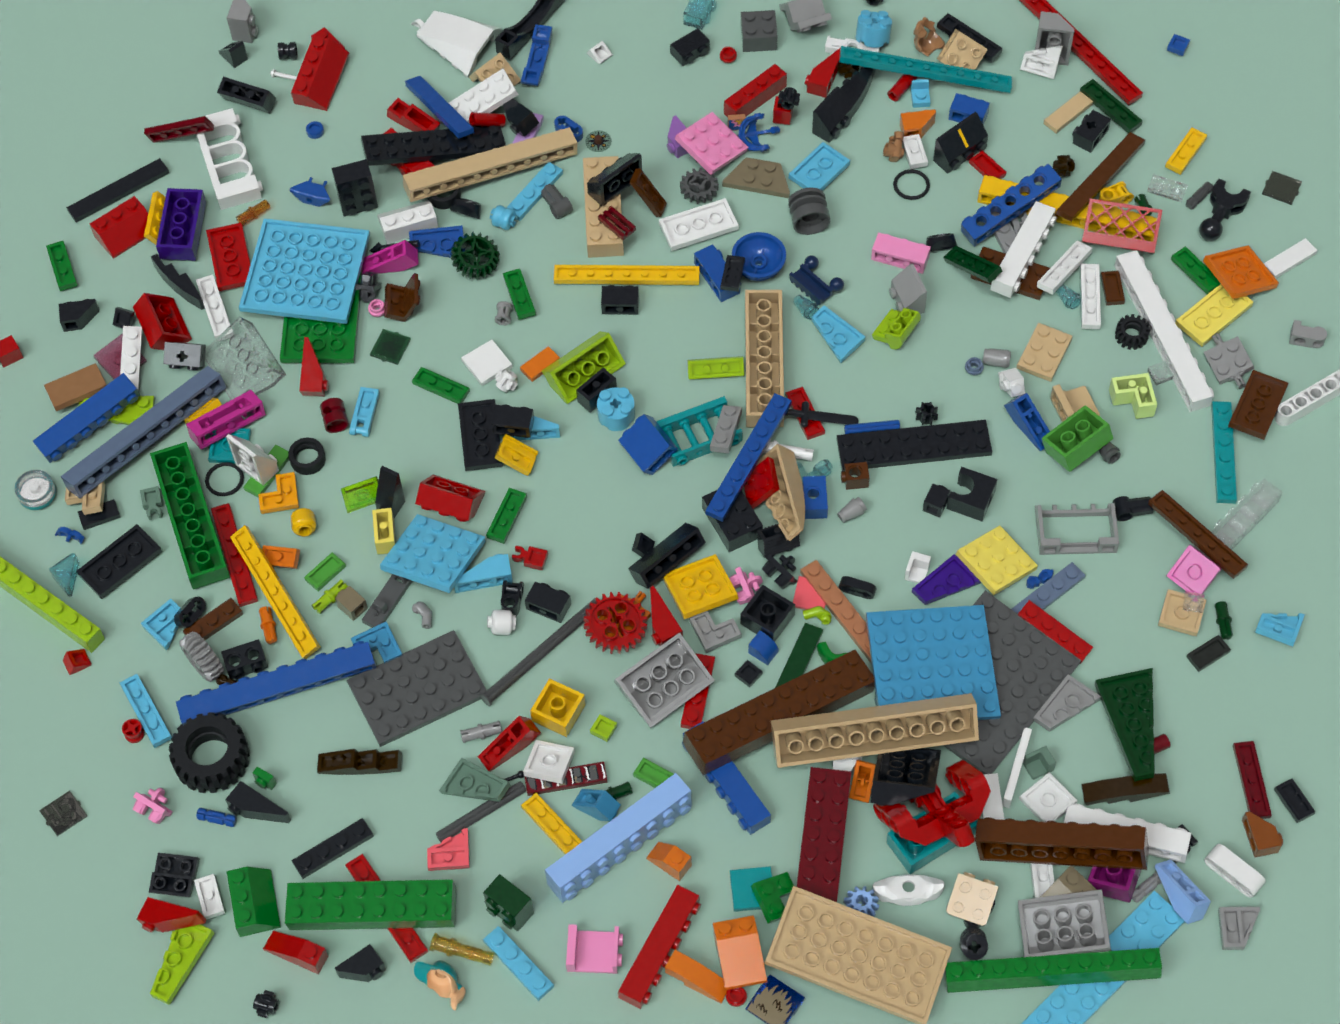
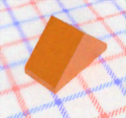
[849,760,876,803]

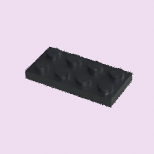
[458,399,503,471]
[76,524,162,599]

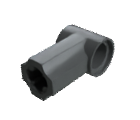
[541,184,573,219]

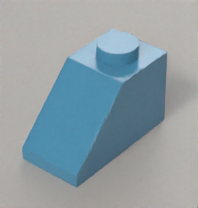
[572,789,621,821]

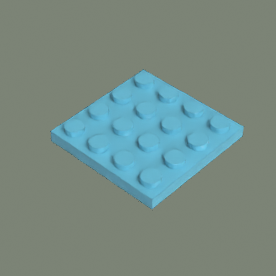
[380,514,486,593]

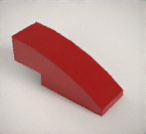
[387,98,440,131]

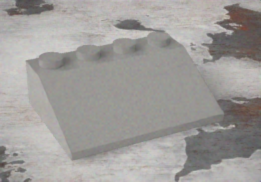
[614,632,715,728]
[1018,889,1111,957]

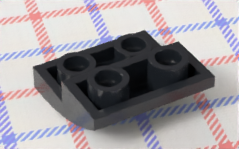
[149,853,200,898]

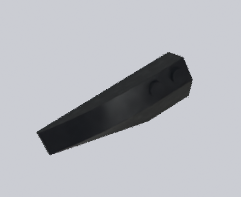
[812,66,876,143]

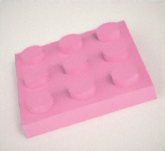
[675,112,749,175]

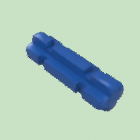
[196,808,237,827]

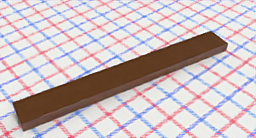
[1056,132,1145,222]

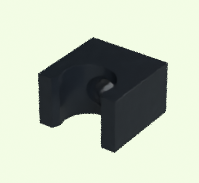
[946,466,998,522]

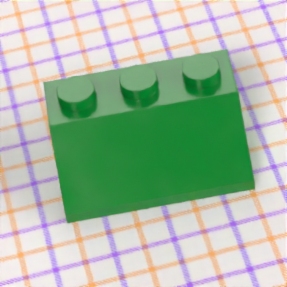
[227,867,281,937]

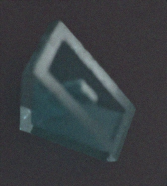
[49,553,80,597]

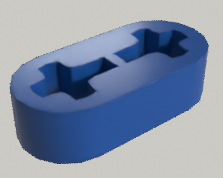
[554,115,583,142]

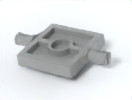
[1204,333,1254,389]

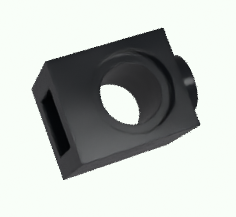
[923,484,951,518]

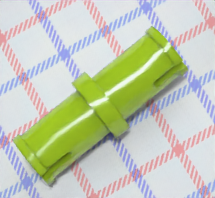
[311,579,348,614]

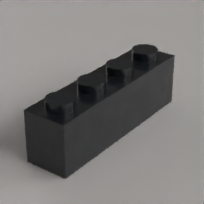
[628,523,706,589]

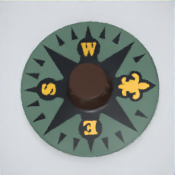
[585,130,612,152]

